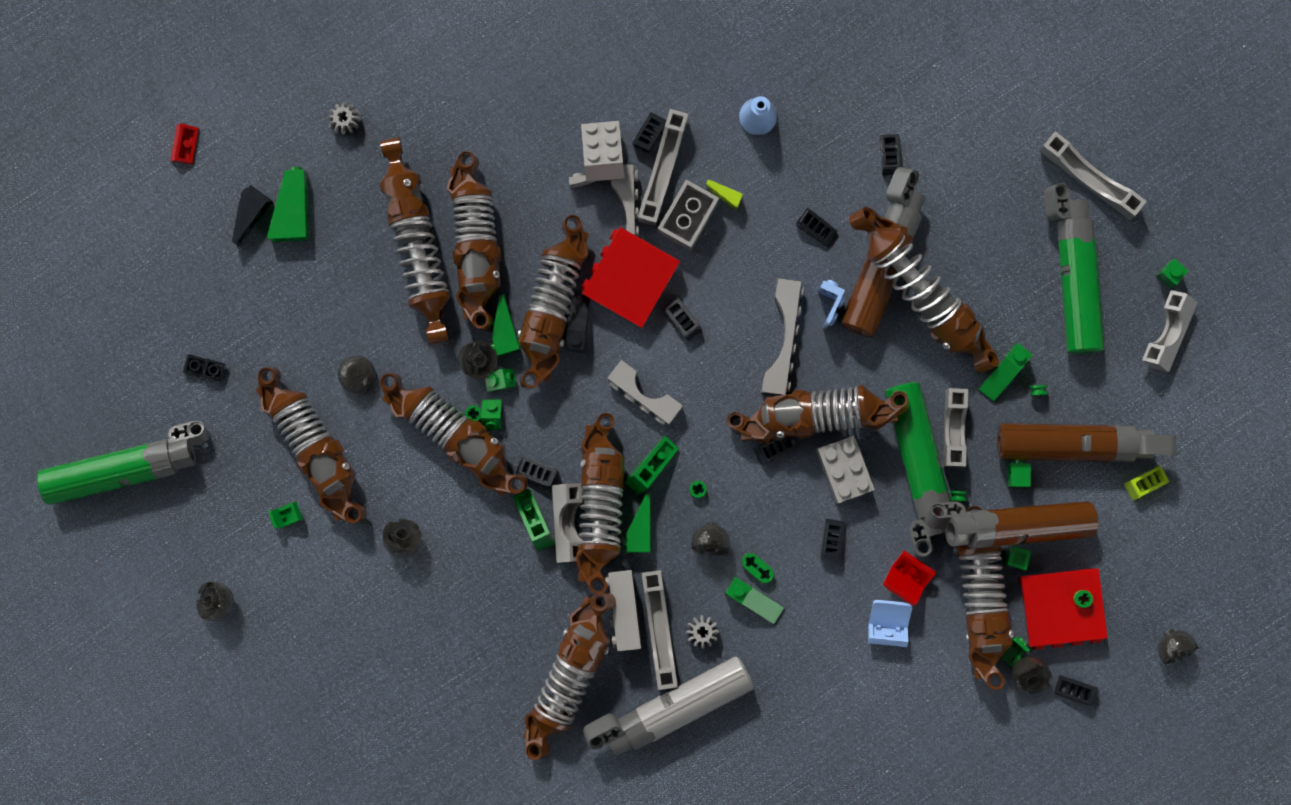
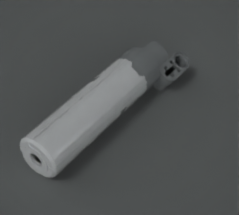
[583,656,754,757]

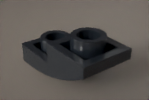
[183,354,226,382]

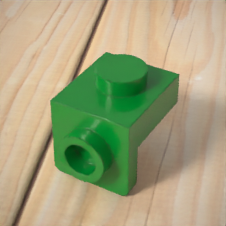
[484,369,516,392]
[481,400,502,430]
[268,501,303,529]
[1000,637,1030,668]

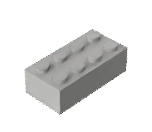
[605,570,641,651]

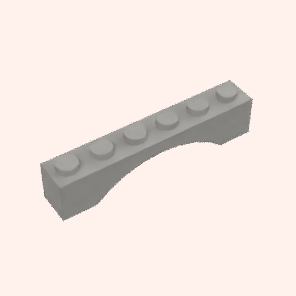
[638,109,688,227]
[1039,131,1147,220]
[611,165,639,237]
[761,278,804,396]
[642,570,678,690]

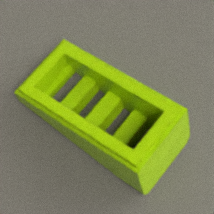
[706,180,743,211]
[1124,465,1170,500]

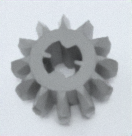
[328,102,361,135]
[686,615,719,649]

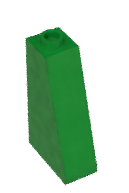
[267,167,309,242]

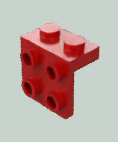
[883,550,936,606]

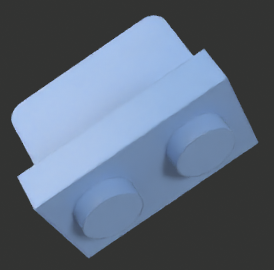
[818,280,846,329]
[868,600,912,647]

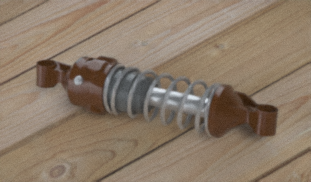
[849,206,999,374]

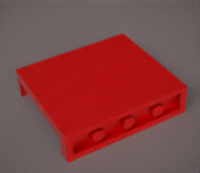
[581,227,680,328]
[1018,568,1108,650]

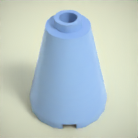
[739,96,777,135]

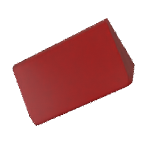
[170,123,199,165]

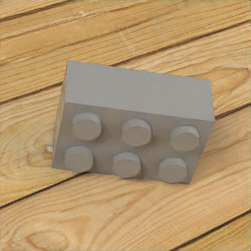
[581,121,624,182]
[658,180,719,251]
[816,436,875,504]

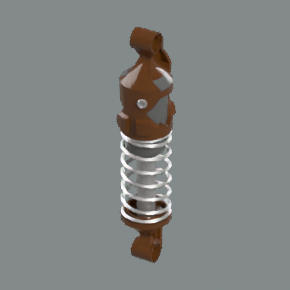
[379,137,450,345]

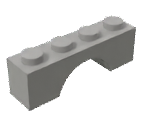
[1142,290,1198,372]
[607,360,683,426]
[943,388,968,468]
[552,483,583,563]

